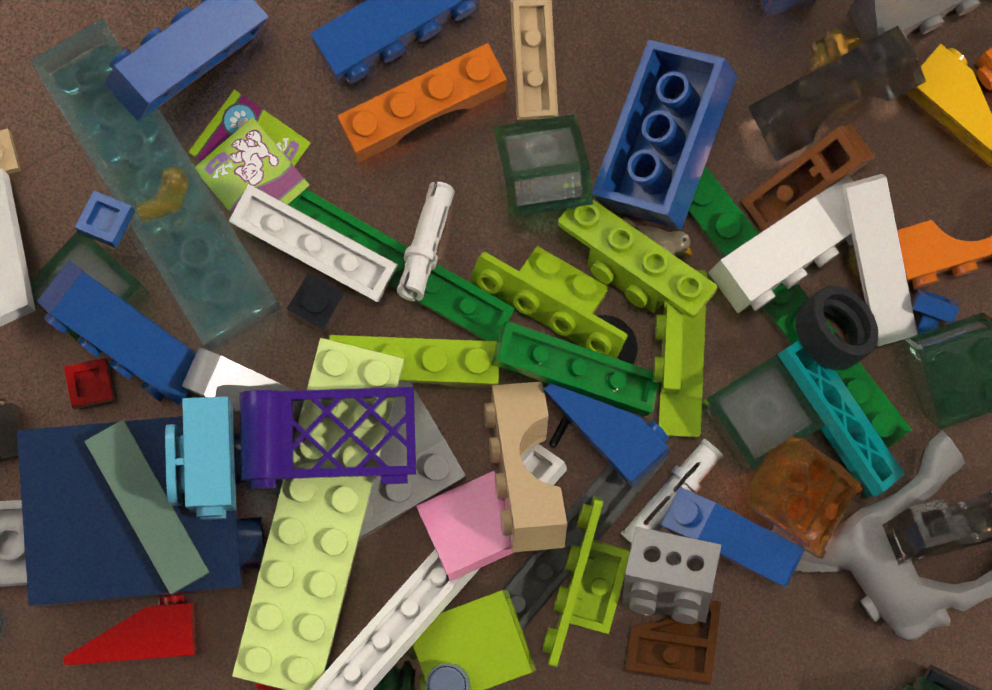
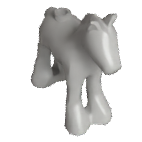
[771,430,992,641]

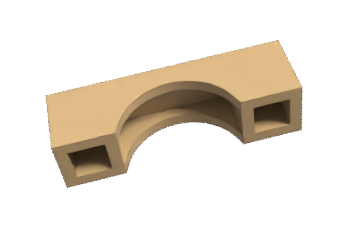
[484,381,567,552]

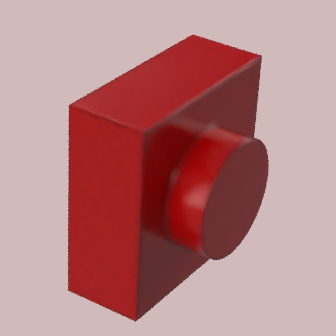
[63,358,116,409]

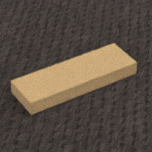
[510,0,558,123]

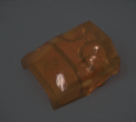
[749,436,863,559]

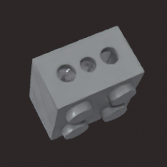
[622,527,721,624]

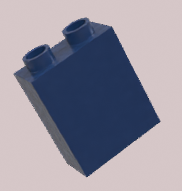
[17,416,265,608]

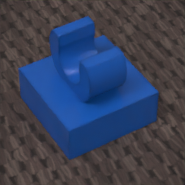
[74,190,135,248]
[911,288,959,337]

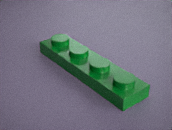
[492,321,659,417]

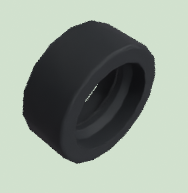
[795,285,879,370]

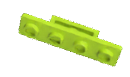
[558,193,717,318]
[470,246,628,359]
[653,270,707,438]
[542,496,630,668]

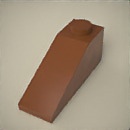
[741,124,875,232]

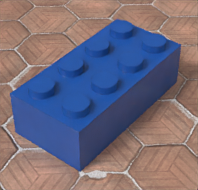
[591,39,738,230]

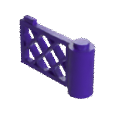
[240,387,416,489]

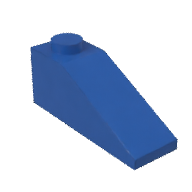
[544,383,670,488]
[661,487,805,588]

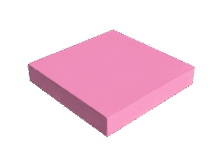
[416,471,514,581]

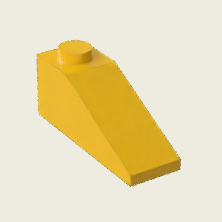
[901,44,992,167]

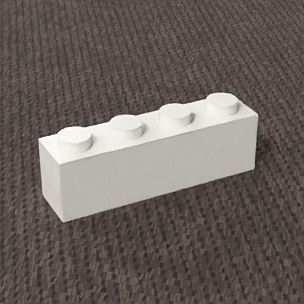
[708,174,854,313]

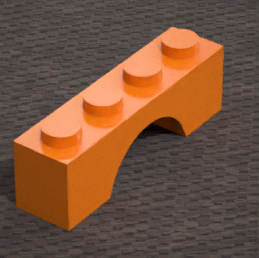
[337,43,507,163]
[897,220,992,289]

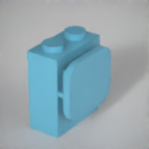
[165,396,236,520]

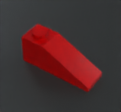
[63,595,199,665]

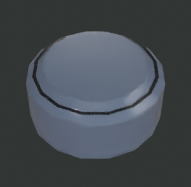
[426,663,470,690]

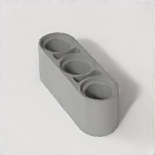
[181,347,304,428]

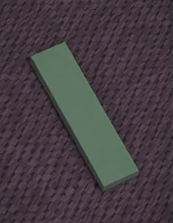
[84,420,210,595]

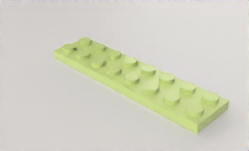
[232,338,405,690]

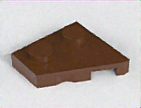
[625,601,721,685]

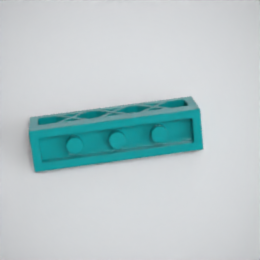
[773,340,905,498]

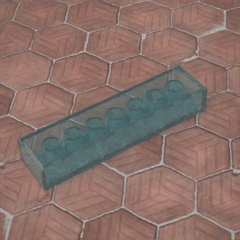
[31,18,281,351]

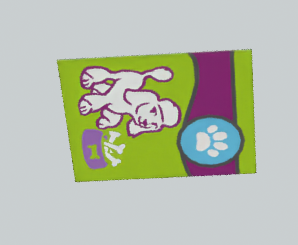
[189,89,311,166]
[194,117,310,237]

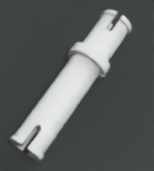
[397,182,455,301]
[620,439,724,545]

